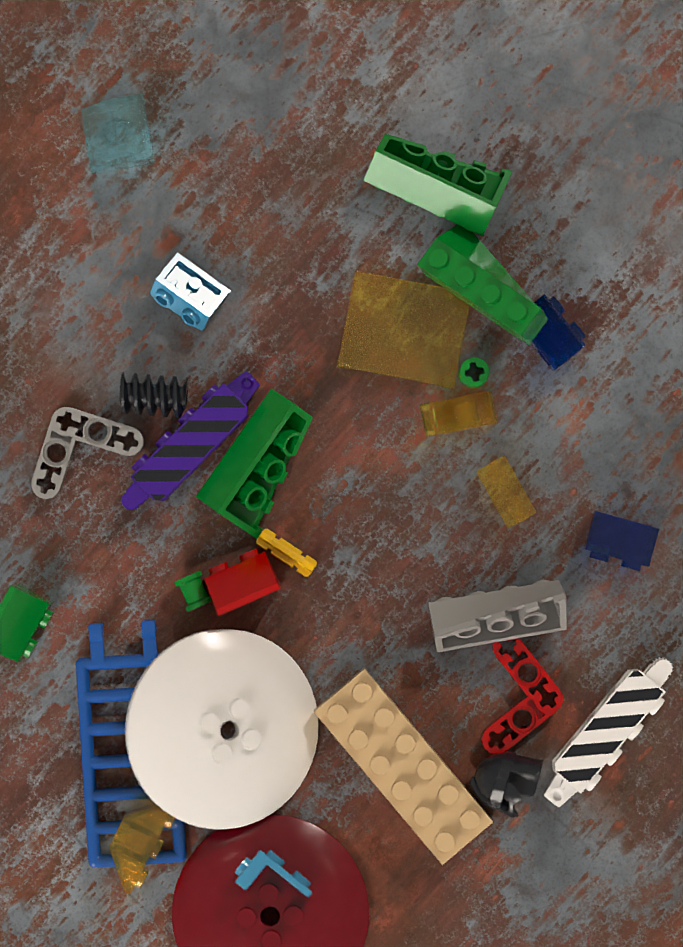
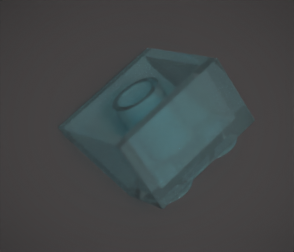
[81,93,156,174]

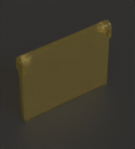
[337,271,469,389]

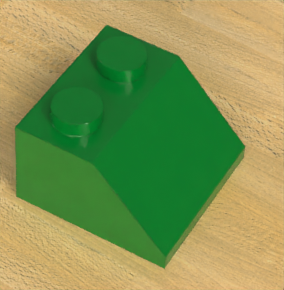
[0,584,54,662]

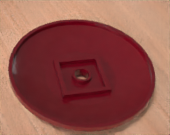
[172,814,369,947]

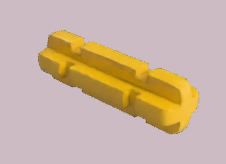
[256,528,317,577]

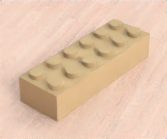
[314,667,493,865]

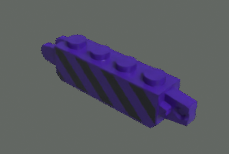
[120,371,260,511]

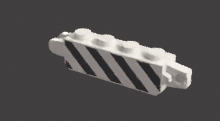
[543,657,673,807]

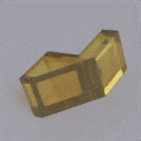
[420,391,498,437]

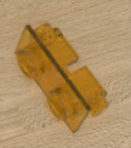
[476,455,537,528]

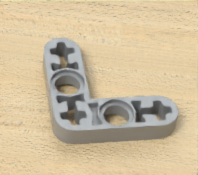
[31,407,145,499]

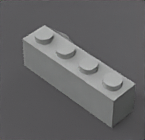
[428,580,567,652]

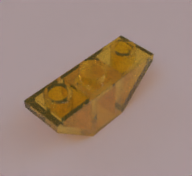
[109,803,175,895]

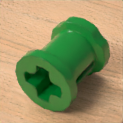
[458,357,489,388]
[174,570,212,612]

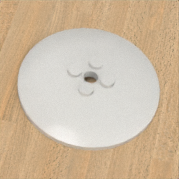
[125,629,319,829]

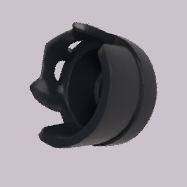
[470,751,543,818]

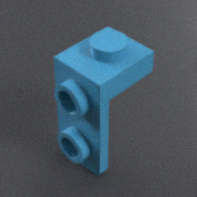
[235,850,313,898]

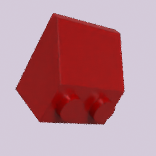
[204,548,281,616]

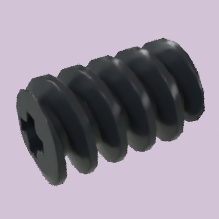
[119,372,189,418]

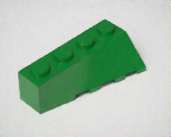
[363,134,513,236]
[417,225,548,346]
[196,389,313,539]

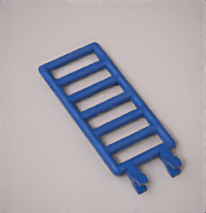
[76,619,187,868]

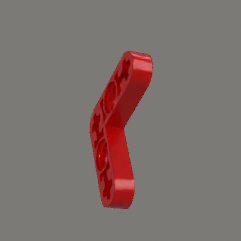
[481,638,563,754]

